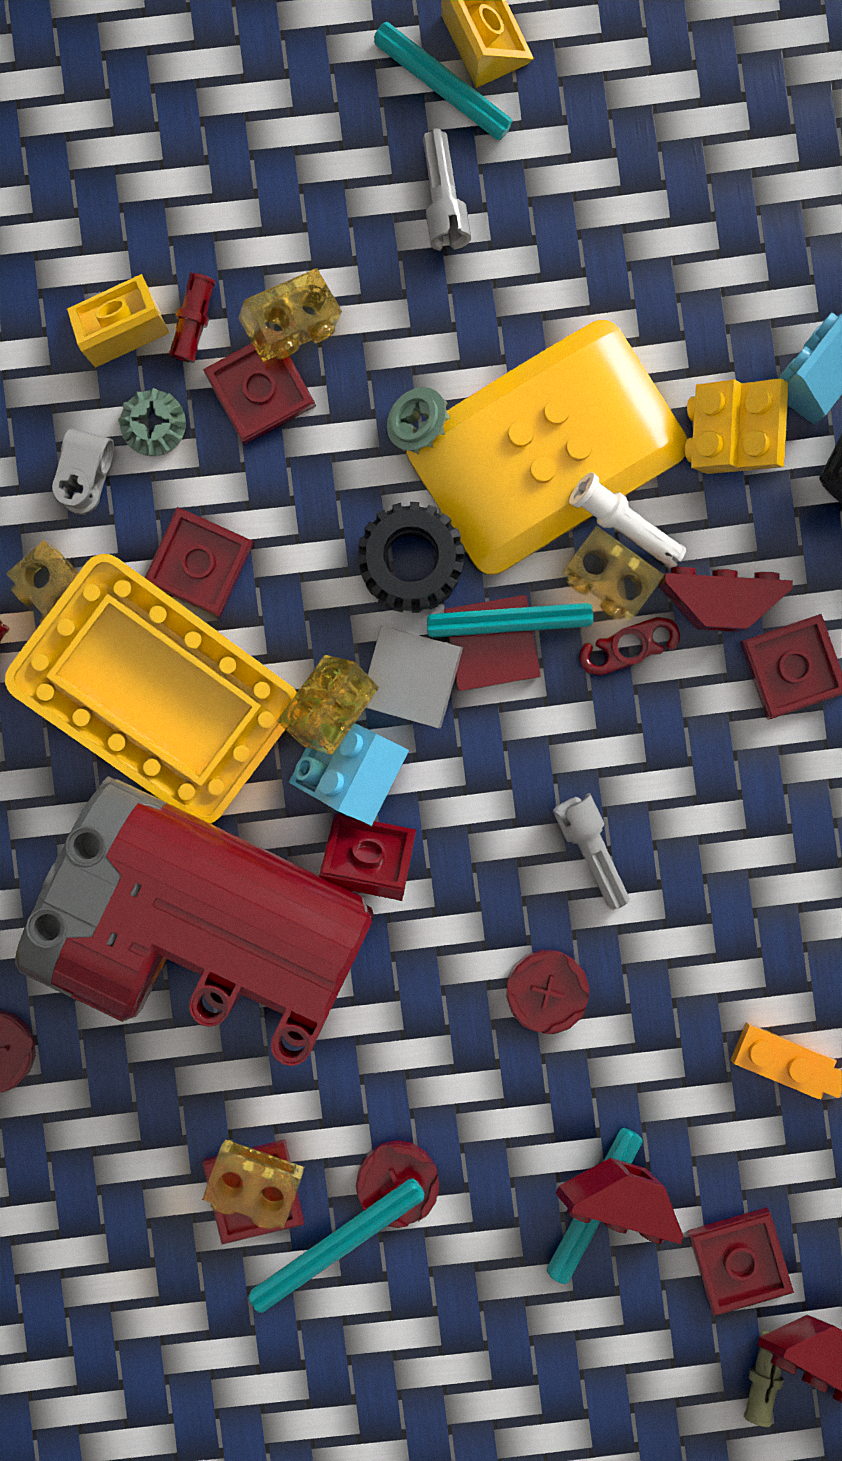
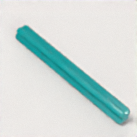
[248,1178,425,1313]

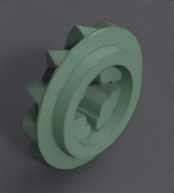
[387,387,450,454]
[118,388,186,456]

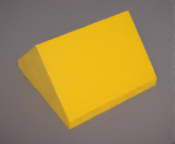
[441,0,534,88]
[67,274,169,368]

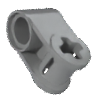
[52,428,114,515]

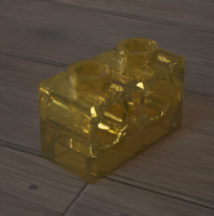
[238,268,342,362]
[562,525,665,620]
[6,540,79,623]
[277,655,379,755]
[202,1139,304,1229]

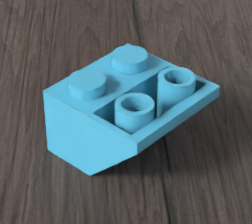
[778,312,842,425]
[289,709,409,826]

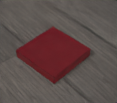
[203,330,316,445]
[145,507,254,618]
[444,595,541,692]
[740,614,842,720]
[319,813,416,901]
[202,1139,304,1245]
[687,1207,794,1316]

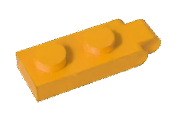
[730,1022,842,1100]

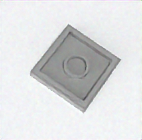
[360,625,463,728]

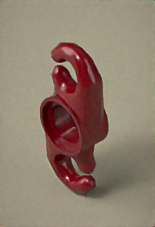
[579,617,680,676]

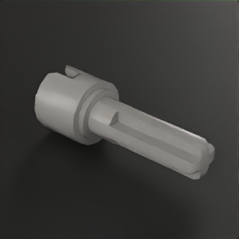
[423,128,471,251]
[553,793,630,910]

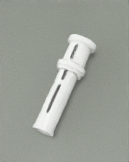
[569,472,686,569]

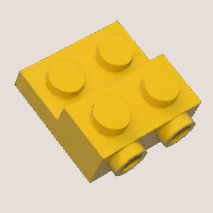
[685,378,789,474]

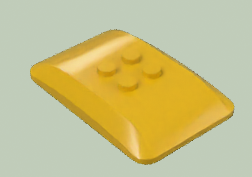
[406,320,687,575]
[5,554,300,823]

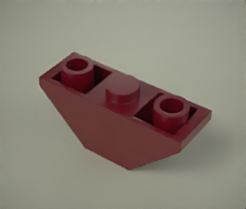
[658,567,793,632]
[555,1157,684,1244]
[757,1315,842,1403]

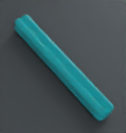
[374,22,512,140]
[426,603,593,638]
[547,1128,643,1285]

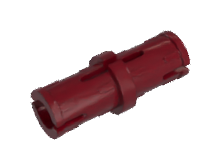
[168,272,216,363]

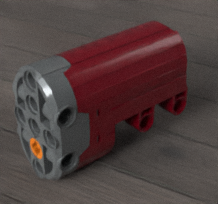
[15,776,374,1066]

